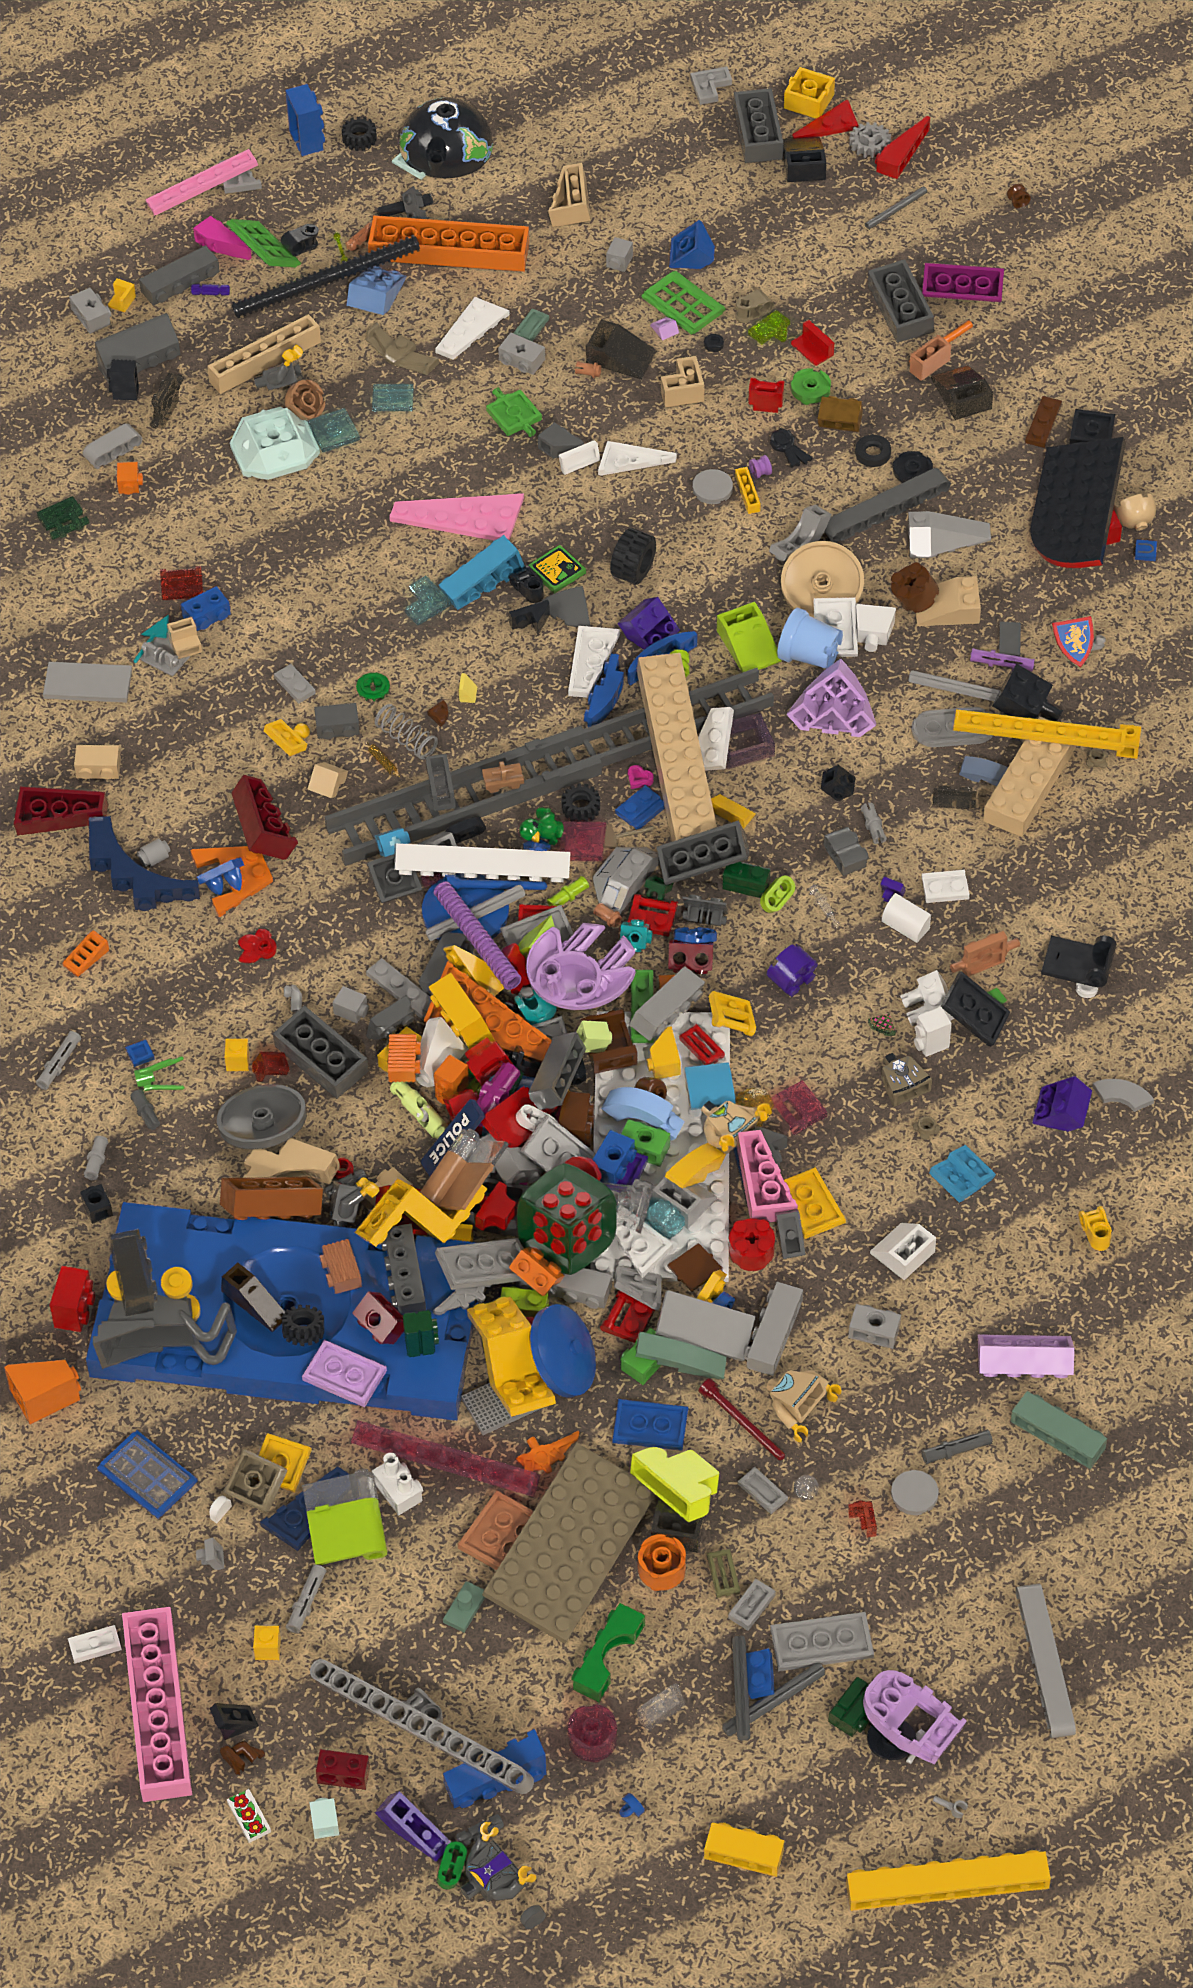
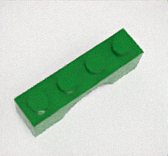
[571,1603,645,1702]

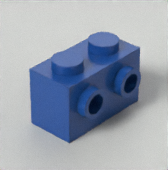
[181,586,231,631]

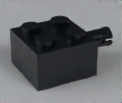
[992,664,1063,722]

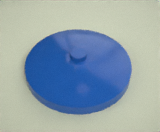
[422,873,509,940]
[530,1304,596,1398]

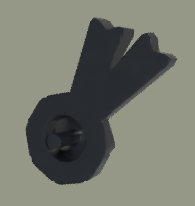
[770,428,813,468]

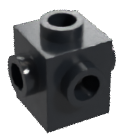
[820,765,856,801]

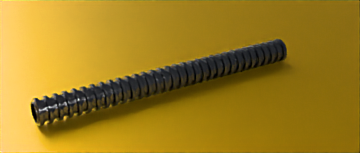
[231,235,420,319]

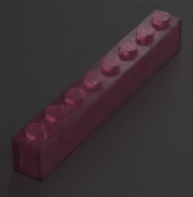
[351,1420,541,1498]

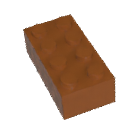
[220,1176,323,1220]

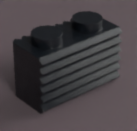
[107,359,139,401]

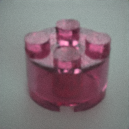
[568,1704,617,1763]

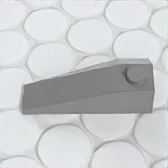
[908,511,991,558]

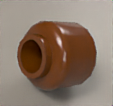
[634,1077,667,1099]

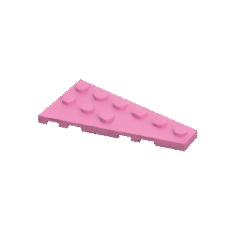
[390,494,524,541]

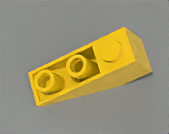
[443,945,504,996]

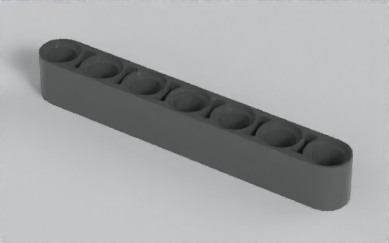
[824,468,951,543]

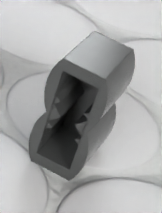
[823,827,869,876]

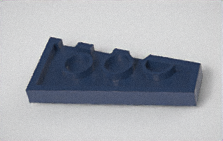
[260,1466,357,1551]

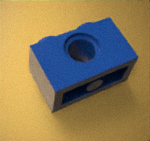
[592,1130,637,1187]

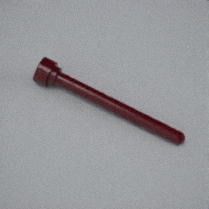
[698,1378,785,1461]

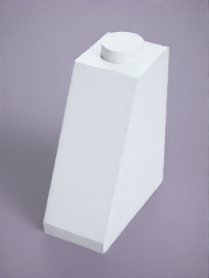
[416,1017,468,1087]

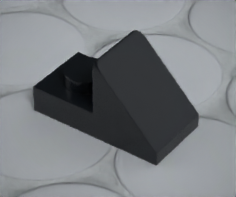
[509,600,550,635]
[209,1703,259,1740]

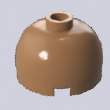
[284,380,325,421]

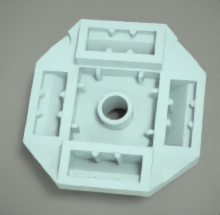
[230,407,320,480]

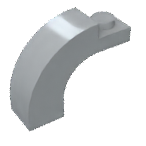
[769,504,832,561]

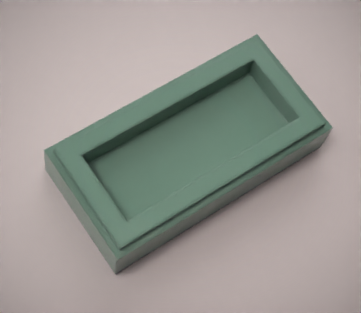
[513,309,549,341]

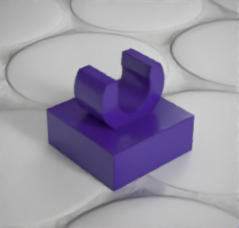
[880,877,906,902]

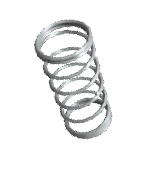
[375,704,438,760]

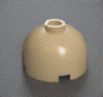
[1114,493,1156,531]

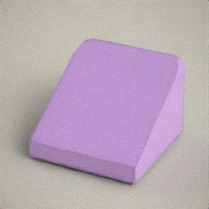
[650,317,679,340]

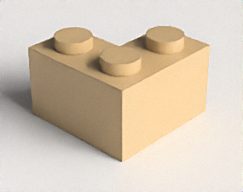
[661,356,704,408]

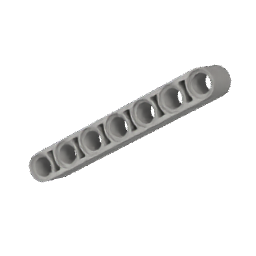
[1016,1583,1076,1739]

